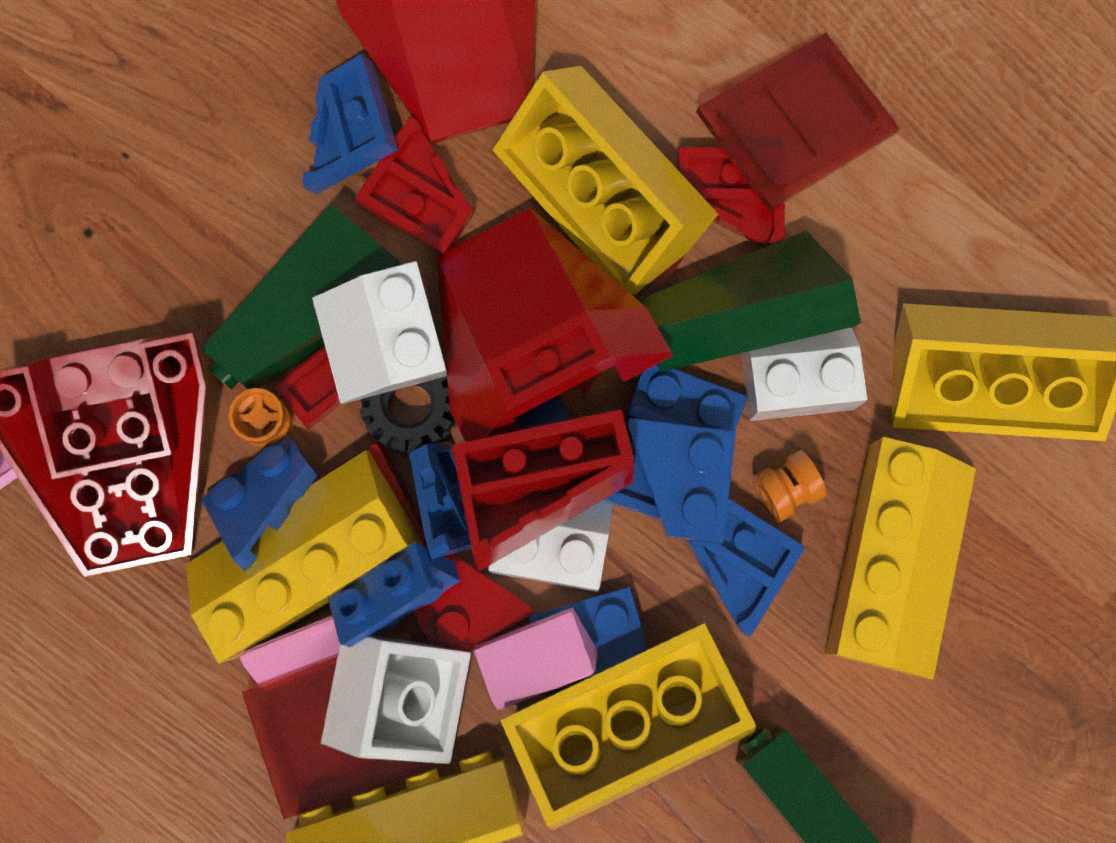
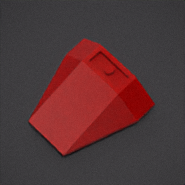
[336,0,536,144]
[436,208,672,442]
[0,332,207,577]

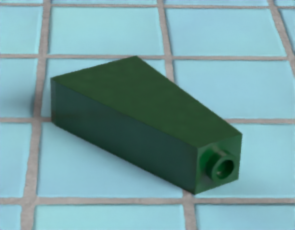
[201,203,404,390]
[638,230,861,372]
[736,726,880,843]

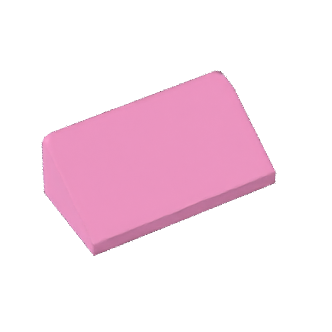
[474,607,598,710]
[240,616,340,690]

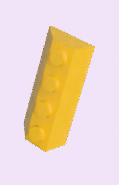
[492,66,718,296]
[891,303,1116,441]
[825,437,976,680]
[186,450,424,664]
[500,623,756,830]
[285,751,525,843]

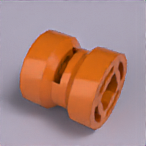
[228,388,293,449]
[752,450,827,523]

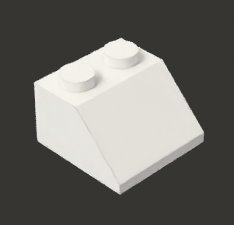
[312,261,447,404]
[741,327,867,421]
[488,501,613,592]
[321,634,471,764]

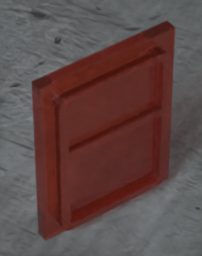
[695,33,900,212]
[242,631,453,820]

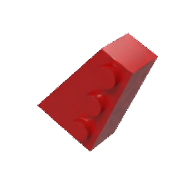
[452,409,635,571]

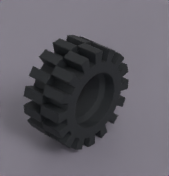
[359,376,456,454]

